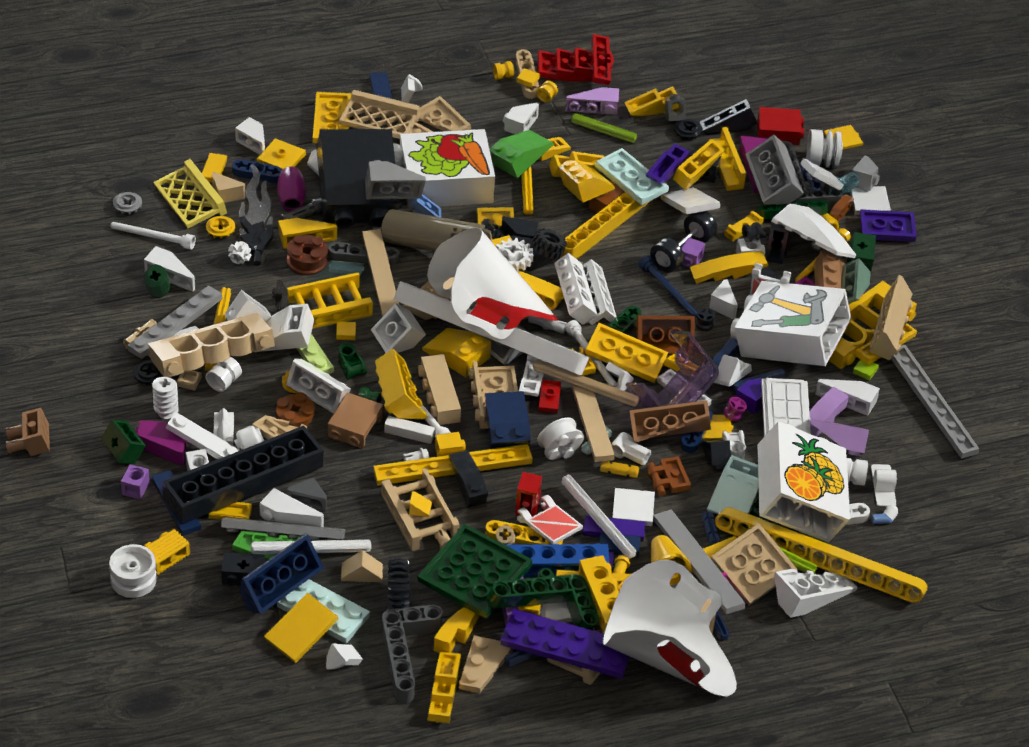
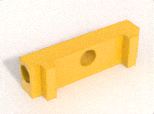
[724,211,764,242]

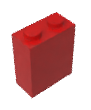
[757,107,804,145]

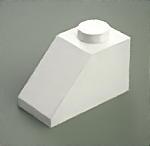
[503,103,539,134]
[235,117,265,155]

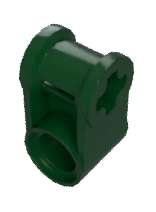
[338,343,367,380]

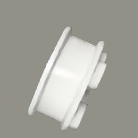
[537,418,584,460]

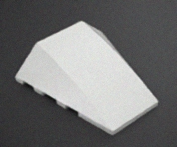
[771,204,856,258]

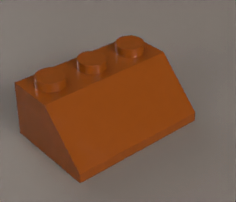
[636,316,695,354]

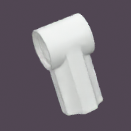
[611,432,651,465]

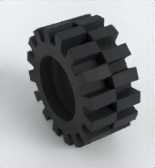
[531,228,567,259]

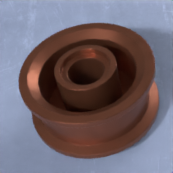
[287,235,328,275]

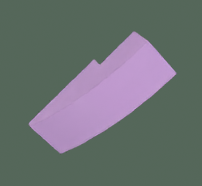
[809,387,849,437]

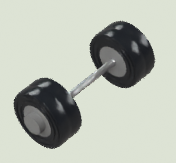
[650,211,718,273]

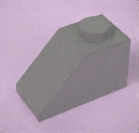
[850,156,880,191]

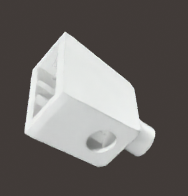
[225,290,272,322]

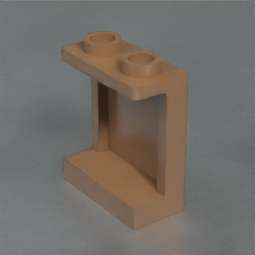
[328,392,383,448]

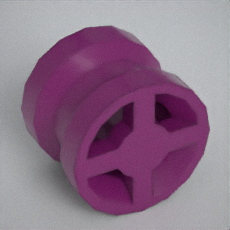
[723,397,747,421]

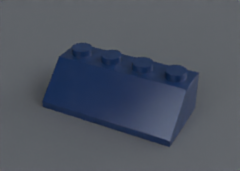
[240,533,324,614]

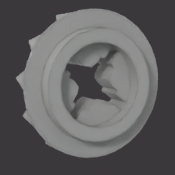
[113,192,142,215]

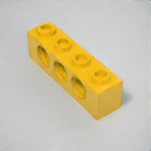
[579,555,619,634]

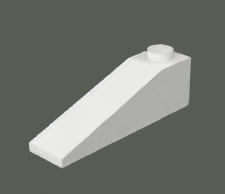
[774,569,858,617]

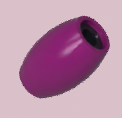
[277,167,306,212]

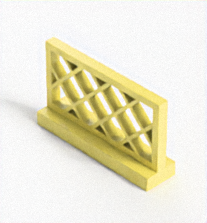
[154,159,227,228]

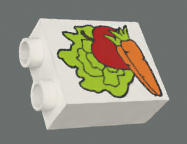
[394,129,495,209]

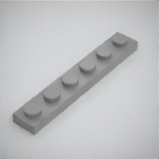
[128,285,223,359]
[221,517,345,540]

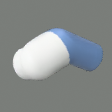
[872,505,898,524]

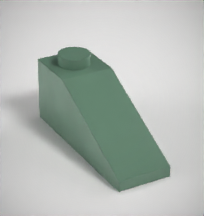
[841,258,871,304]

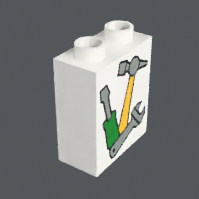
[730,281,851,366]

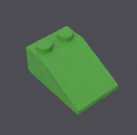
[489,130,554,178]

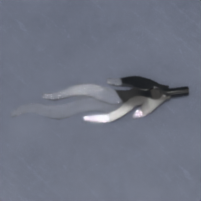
[239,164,274,266]

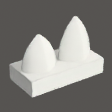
[214,408,234,446]

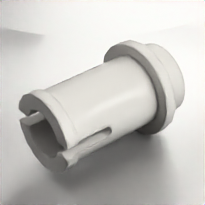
[403,448,429,461]

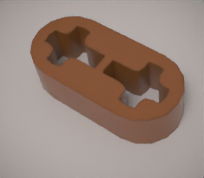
[830,194,854,222]

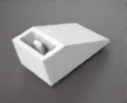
[254,304,314,352]

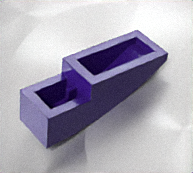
[646,143,690,184]

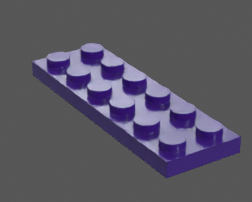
[500,609,630,679]

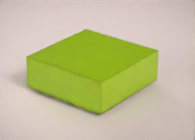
[853,359,879,381]

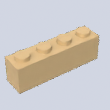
[418,354,461,425]

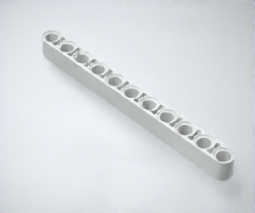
[393,281,589,375]

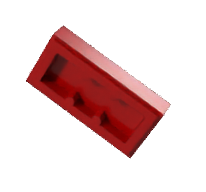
[538,380,561,414]

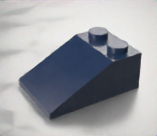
[485,391,531,449]

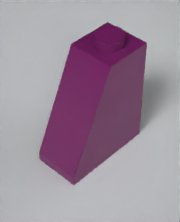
[135,420,187,466]

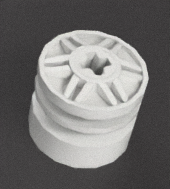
[806,129,843,168]

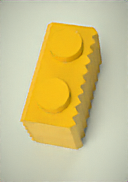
[144,529,190,575]

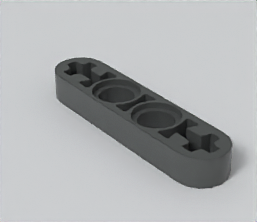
[328,242,400,265]

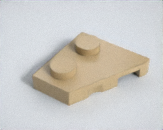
[252,415,307,440]

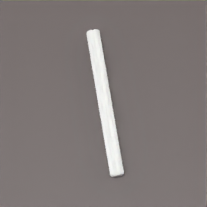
[561,474,636,559]
[251,540,371,554]

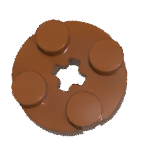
[276,392,315,427]

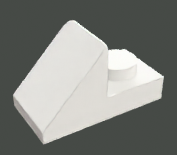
[714,355,752,387]

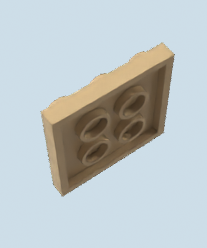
[711,523,797,605]

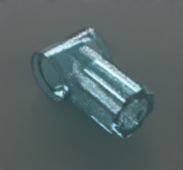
[835,172,860,195]

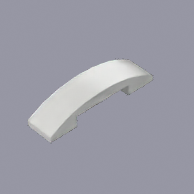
[519,354,546,397]

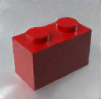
[515,472,542,517]

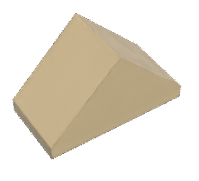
[212,172,245,203]
[341,550,383,582]

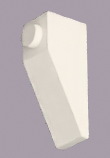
[144,246,195,292]
[815,379,880,416]
[260,488,324,527]

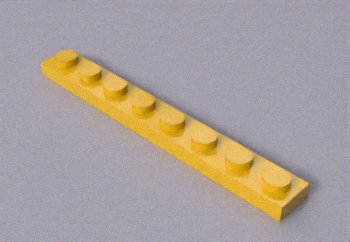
[373,444,532,486]

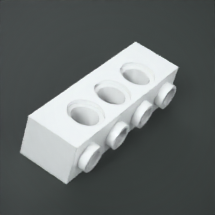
[554,253,597,325]

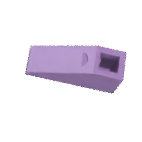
[566,87,619,115]

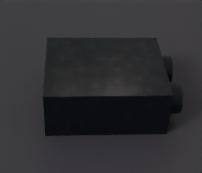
[316,129,400,228]

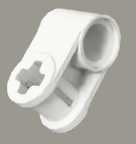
[722,430,746,459]

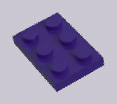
[859,209,917,242]

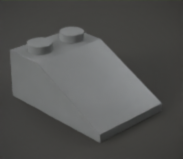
[365,160,426,199]

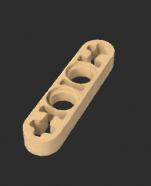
[516,50,539,99]

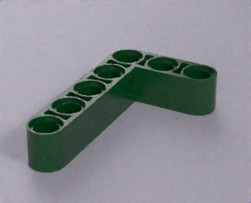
[487,574,599,631]

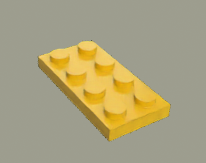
[313,92,351,143]
[585,323,668,383]

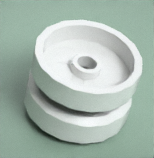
[109,544,157,598]

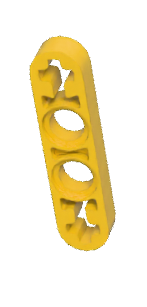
[485,520,563,545]

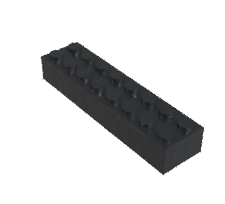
[163,425,324,524]

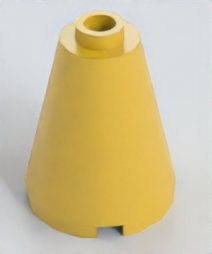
[651,535,692,586]

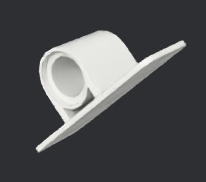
[871,464,897,507]

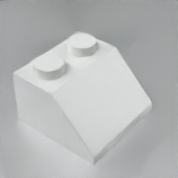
[371,303,426,353]

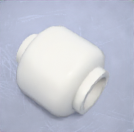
[234,426,264,450]

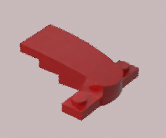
[537,34,614,86]

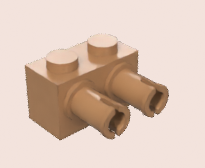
[6,408,50,456]

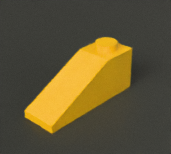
[673,139,725,190]
[278,218,337,249]

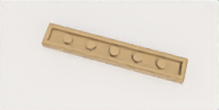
[362,229,399,317]
[571,384,615,462]

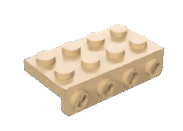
[469,361,518,429]

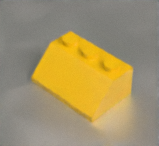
[558,160,615,202]

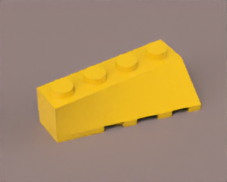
[375,348,428,419]

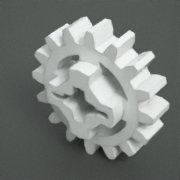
[496,238,533,272]

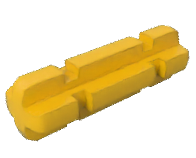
[600,461,639,478]

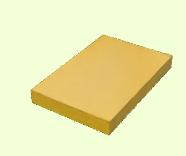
[264,593,338,663]

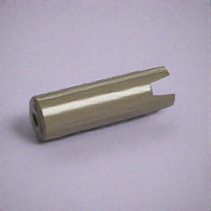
[381,209,492,252]

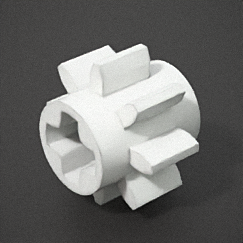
[228,241,251,264]

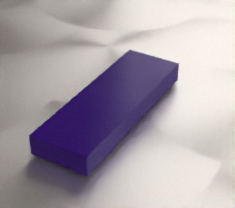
[583,515,645,541]

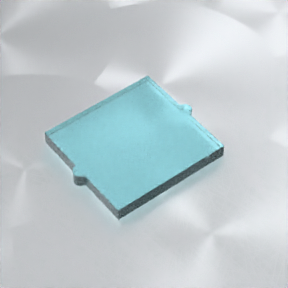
[329,260,365,275]

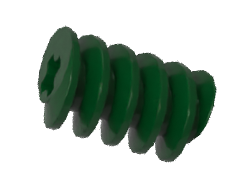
[144,264,170,298]

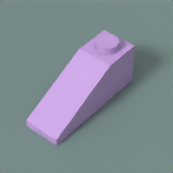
[810,418,869,456]

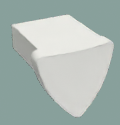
[401,75,422,103]
[605,362,634,391]
[326,643,362,669]

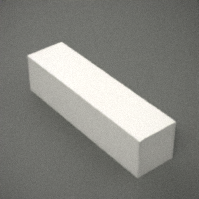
[384,416,435,444]

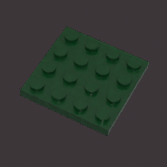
[417,524,533,618]

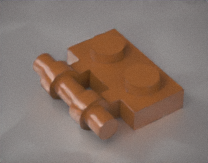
[647,456,691,496]

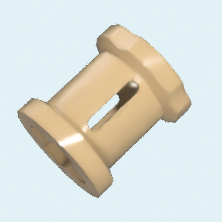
[496,525,516,545]

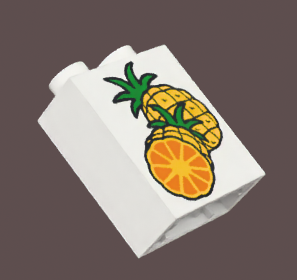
[757,421,850,543]

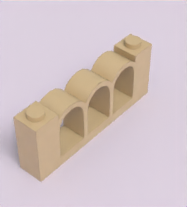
[148,313,275,377]

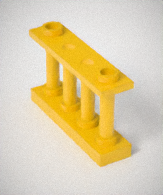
[287,272,373,329]

